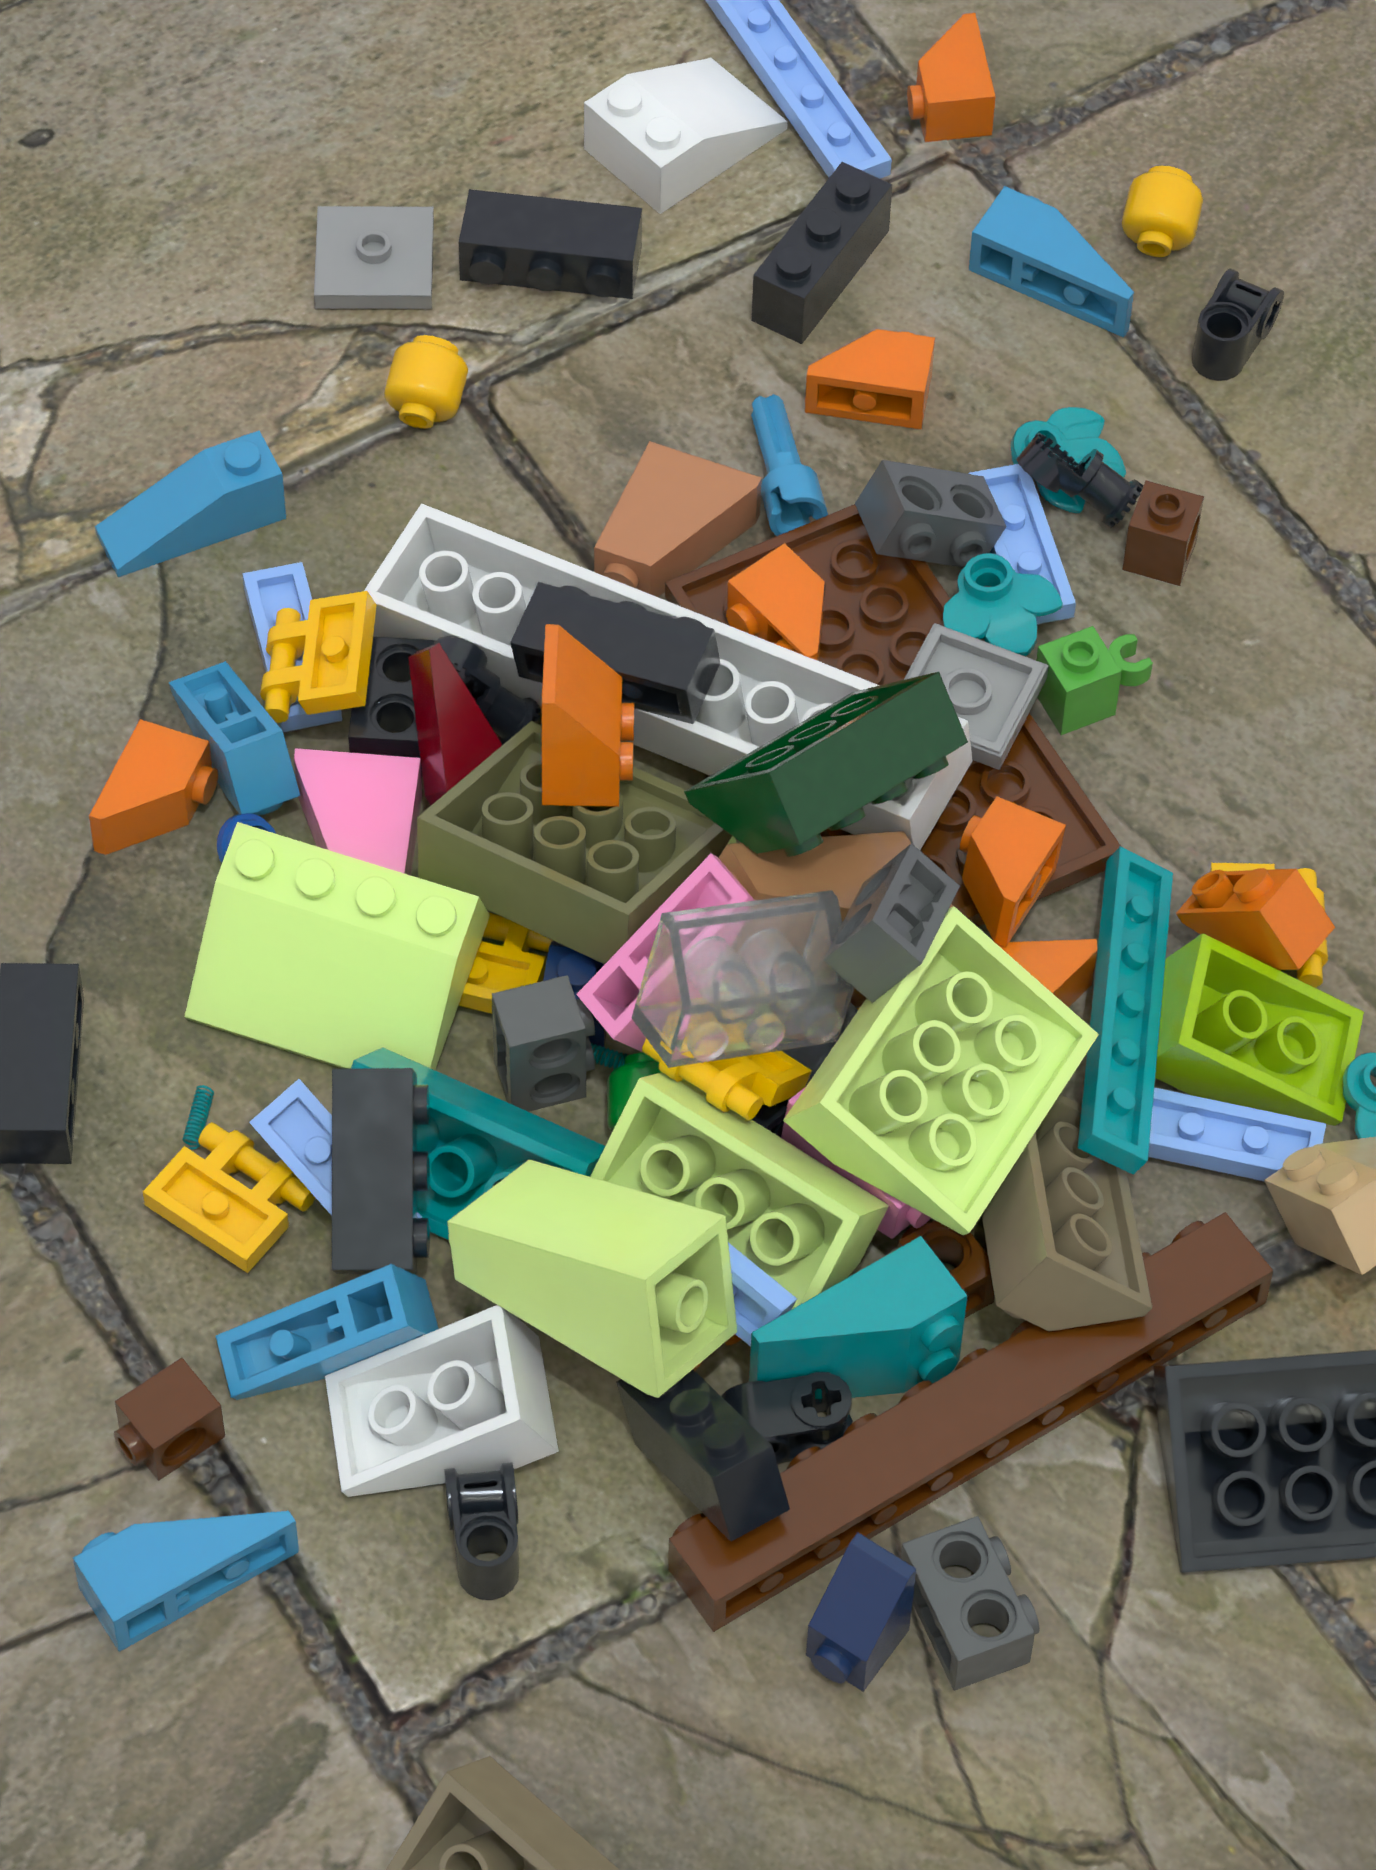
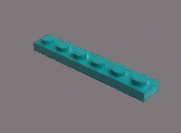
[1078,846,1173,1175]

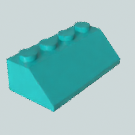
[351,1047,605,1240]

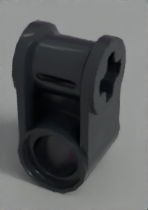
[1192,268,1284,381]
[721,1372,853,1464]
[444,1462,519,1600]

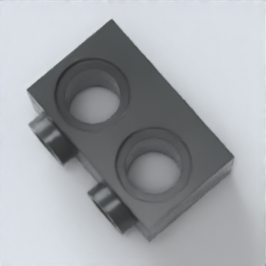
[855,460,1007,567]
[823,843,960,1003]
[492,975,595,1112]
[900,1516,1040,1691]

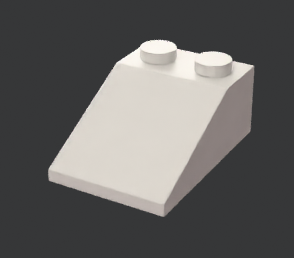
[584,58,788,214]
[325,1305,559,1497]

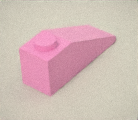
[576,853,755,1052]

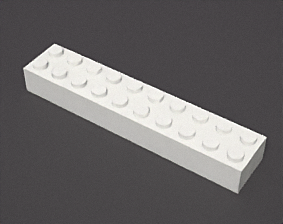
[364,503,973,850]

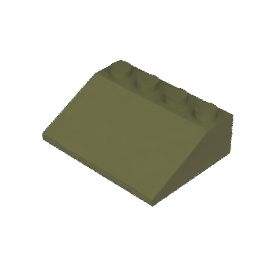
[417,721,732,964]

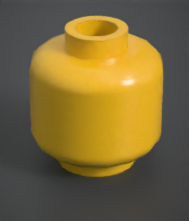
[1122,166,1203,257]
[384,335,468,429]

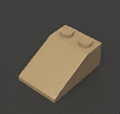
[1264,1137,1376,1275]

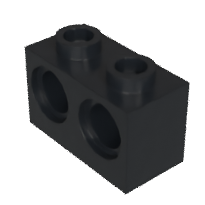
[348,637,435,777]

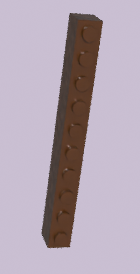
[668,1212,1273,1632]

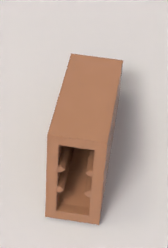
[594,441,762,597]

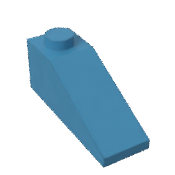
[969,186,1134,338]
[95,430,286,577]
[169,661,301,815]
[216,1264,439,1400]
[73,1511,299,1652]

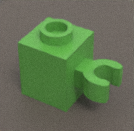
[1036,626,1153,735]

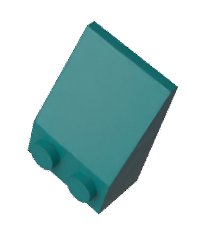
[749,1236,967,1399]

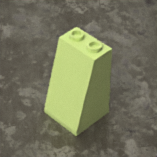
[447,1160,737,1398]

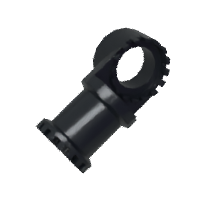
[1016,433,1144,528]
[435,636,541,745]

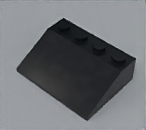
[1153,1349,1376,1573]

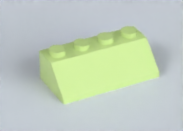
[590,1072,889,1309]

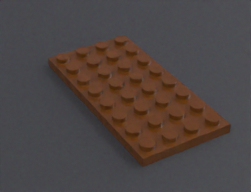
[665,504,1121,927]

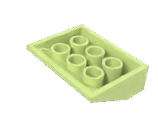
[184,822,490,1070]
[783,906,1099,1235]

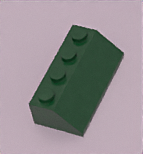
[684,672,968,857]

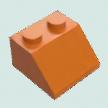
[542,624,634,807]

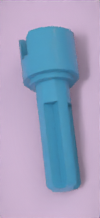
[751,394,828,536]

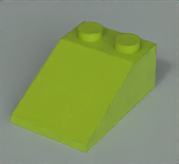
[1155,933,1364,1126]

